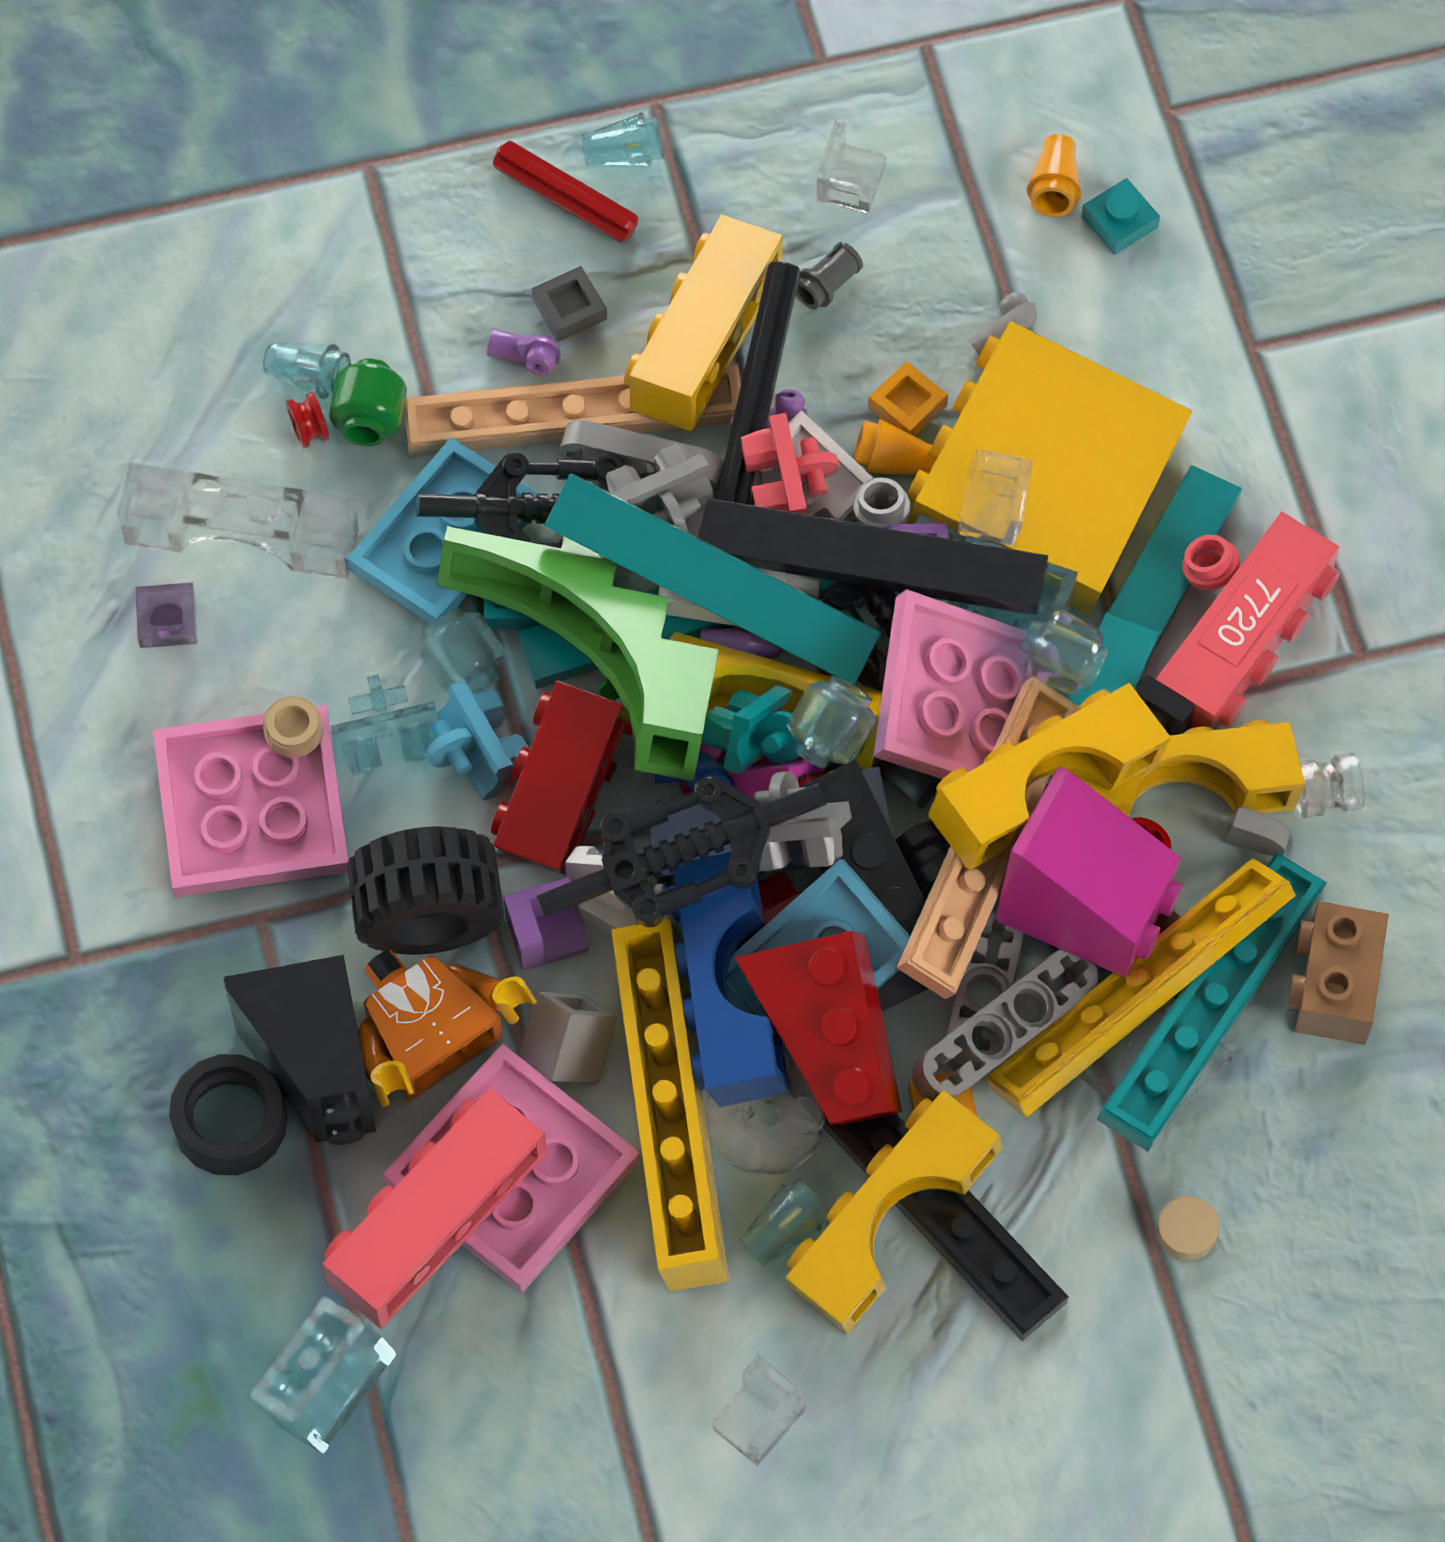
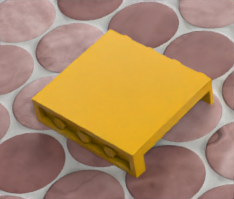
[906,321,1193,616]

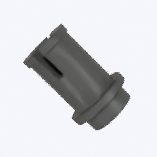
[796,242,863,309]

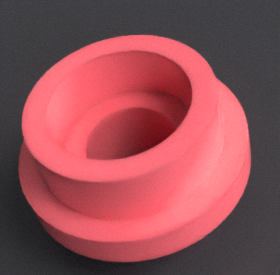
[1182,535,1240,590]

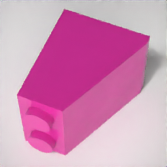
[995,766,1183,977]

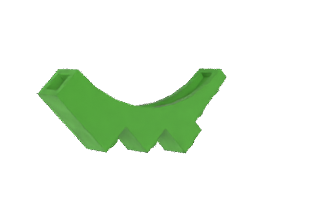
[437,526,719,781]

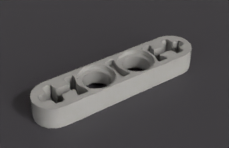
[912,949,1098,1102]

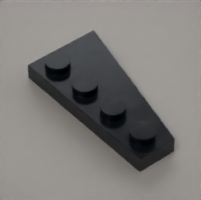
[801,759,929,1012]

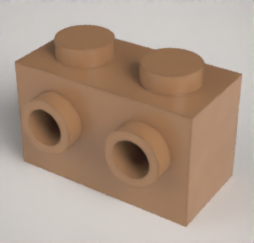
[1287,901,1389,1045]

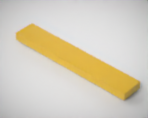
[986,858,1296,1118]

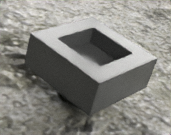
[532,266,607,342]

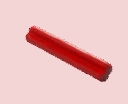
[493,141,639,243]

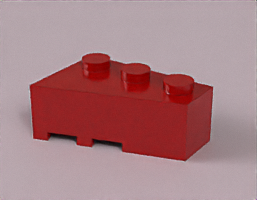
[491,680,633,876]
[735,931,903,1125]

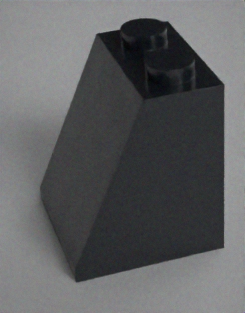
[223,955,376,1145]

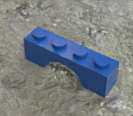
[668,851,790,1107]

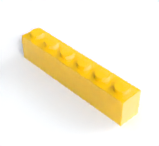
[611,918,730,1292]

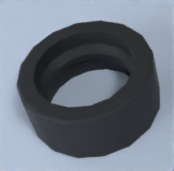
[169,1054,287,1176]

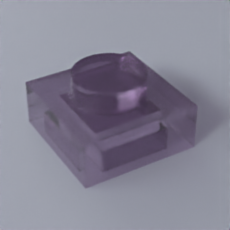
[135,582,198,648]

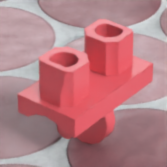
[741,413,839,514]

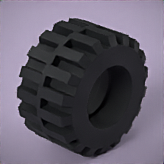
[347,826,504,955]

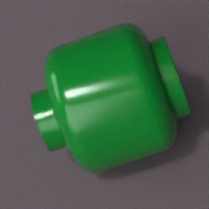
[329,358,407,446]

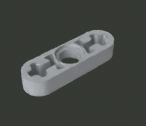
[559,420,724,494]
[946,910,1023,1072]

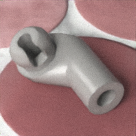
[969,292,1037,356]

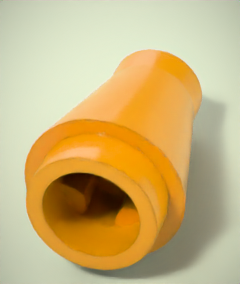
[1027,134,1081,217]
[853,419,937,476]

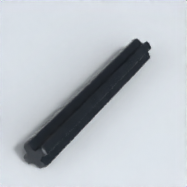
[715,261,801,505]

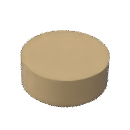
[263,696,323,758]
[1157,1196,1220,1261]

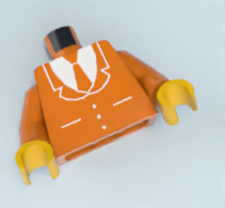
[358,950,537,1107]

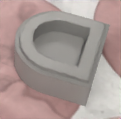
[1224,807,1290,856]

